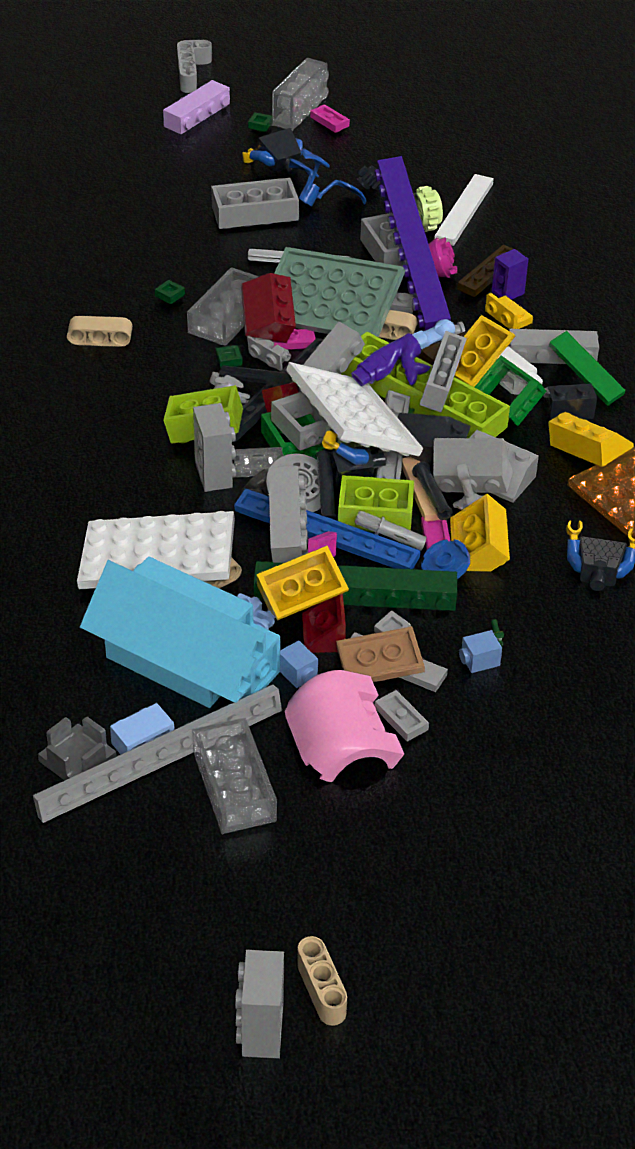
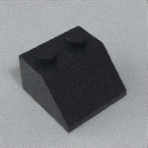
[541,384,597,421]

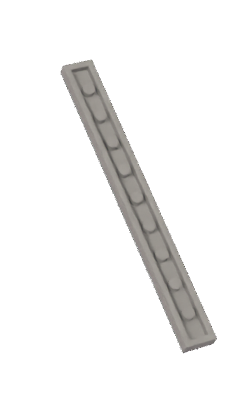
[33,685,282,823]

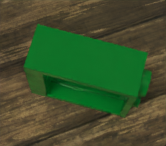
[474,355,546,426]
[261,412,325,459]

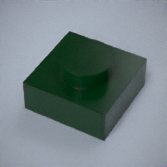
[248,112,273,132]
[155,280,185,304]
[216,345,242,368]

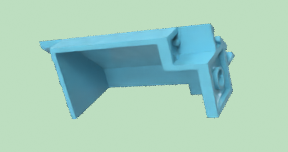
[80,556,280,708]

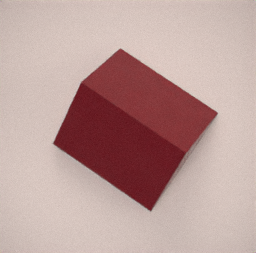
[302,593,346,653]

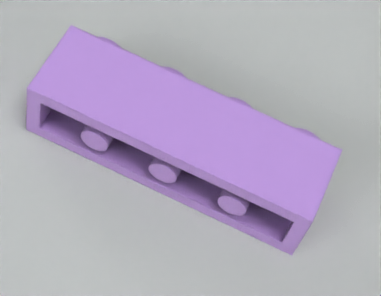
[163,80,230,134]

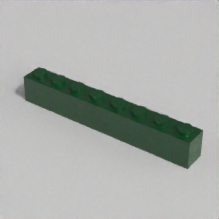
[254,561,457,611]

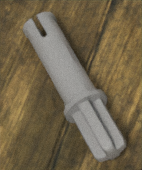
[355,511,426,551]

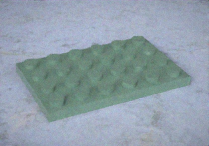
[274,247,405,337]

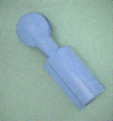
[412,319,455,349]

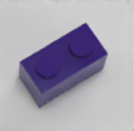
[492,249,528,299]

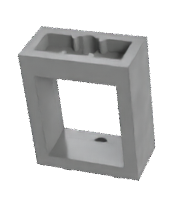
[271,392,336,450]

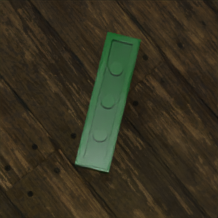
[549,330,625,406]

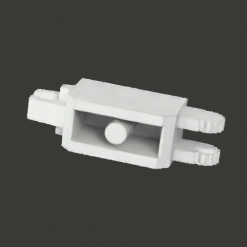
[498,346,543,394]

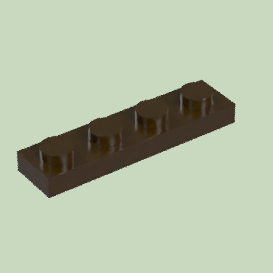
[457,245,521,297]

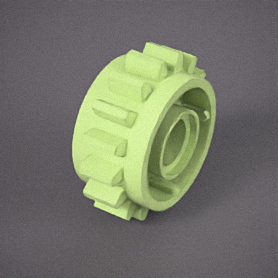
[413,186,443,232]

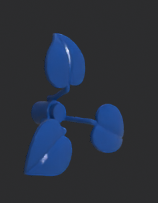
[289,148,366,207]

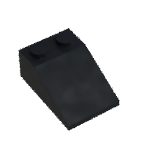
[397,413,471,468]

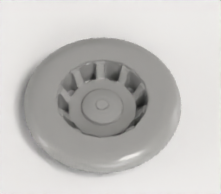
[266,454,321,512]

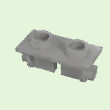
[247,336,291,371]

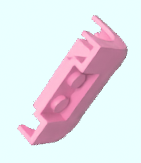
[285,670,404,782]

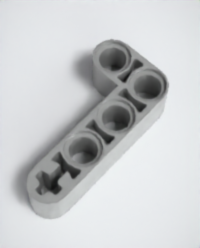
[177,40,212,93]

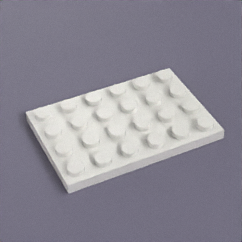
[286,362,423,456]
[77,511,235,589]

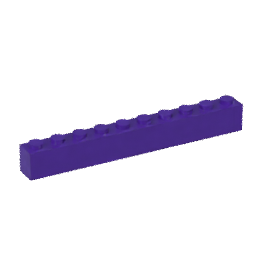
[374,156,451,331]

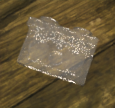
[234,447,283,477]

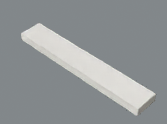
[435,174,493,246]

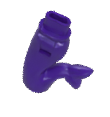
[351,333,431,386]

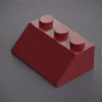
[241,273,296,343]

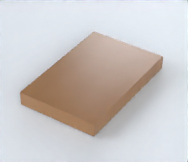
[336,626,425,682]

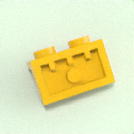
[485,293,533,329]

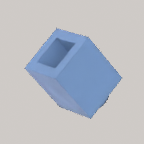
[459,630,502,673]
[280,641,318,688]

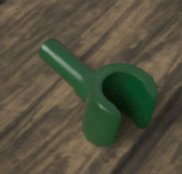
[491,619,504,647]

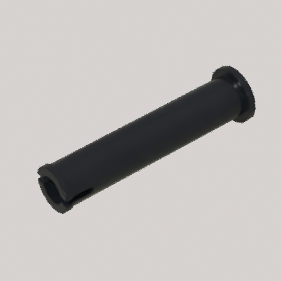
[316,450,338,521]
[412,462,453,520]

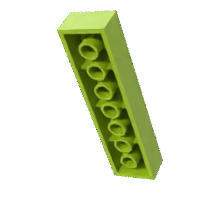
[341,332,510,438]

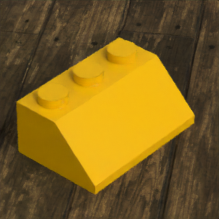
[454,315,515,387]
[549,412,634,467]
[450,494,510,572]
[257,545,349,620]

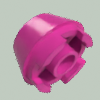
[428,237,457,278]

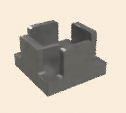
[38,717,117,780]

